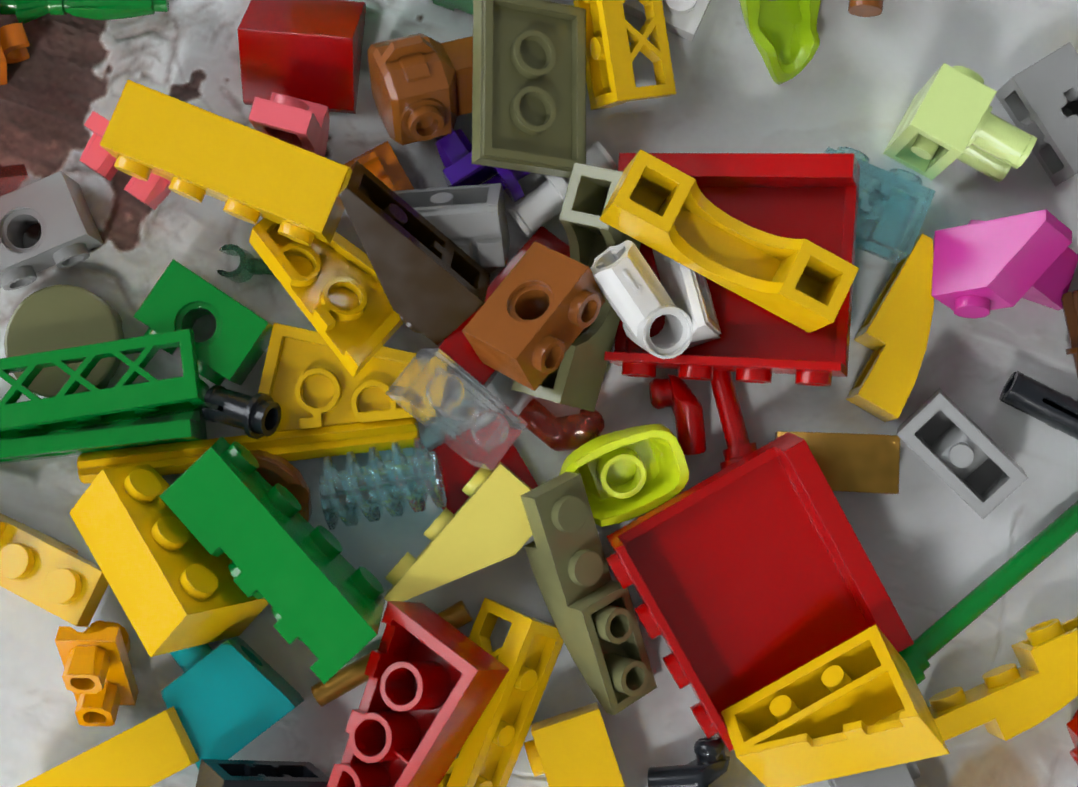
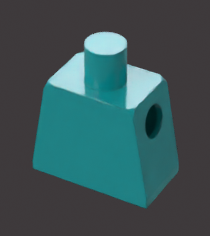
[161,636,305,770]

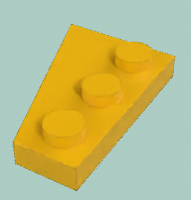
[249,218,403,378]

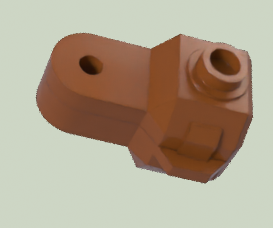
[367,33,473,145]

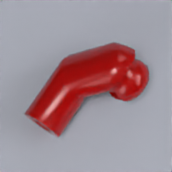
[649,374,707,455]

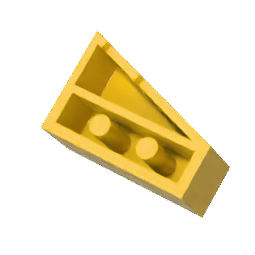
[69,464,269,657]
[722,624,950,787]

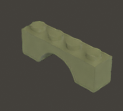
[511,163,641,412]

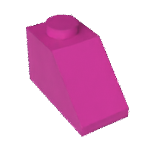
[931,209,1072,318]

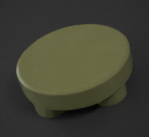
[4,285,124,398]

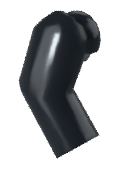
[648,736,730,787]

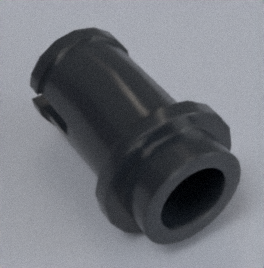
[202,385,281,439]

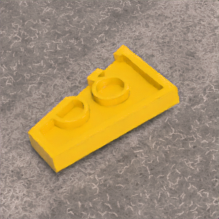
[258,322,443,432]

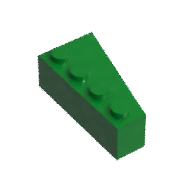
[160,436,386,684]

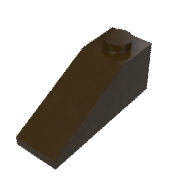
[339,161,490,346]

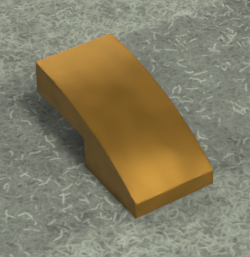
[775,431,900,494]

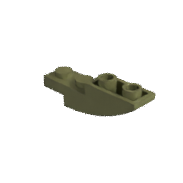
[521,471,657,716]

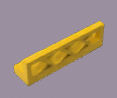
[573,0,676,110]
[438,597,564,787]

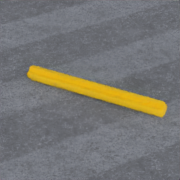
[77,418,420,484]

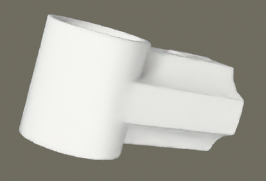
[590,240,693,359]

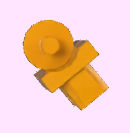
[55,620,139,726]

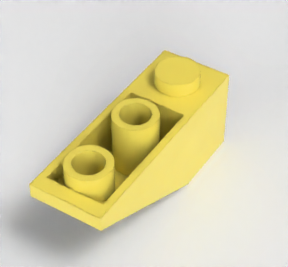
[384,461,533,602]

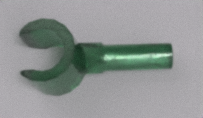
[217,244,274,283]

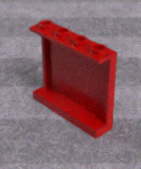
[604,153,860,386]
[606,432,914,751]

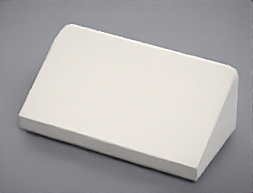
[652,249,722,349]

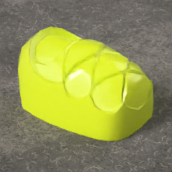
[559,423,689,527]

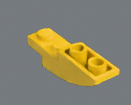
[0,513,109,627]
[928,617,1078,741]

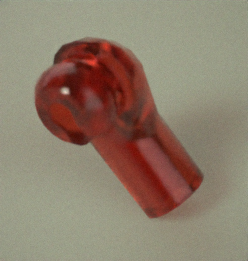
[516,398,605,452]

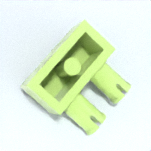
[883,63,1037,183]

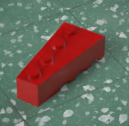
[327,601,509,787]

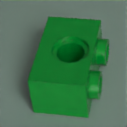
[133,259,273,386]

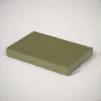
[472,0,586,178]

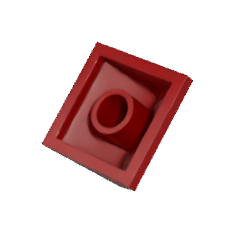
[237,0,366,114]

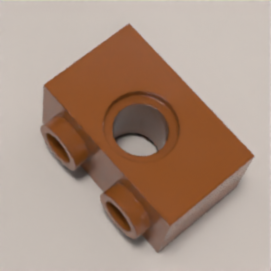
[462,242,605,391]

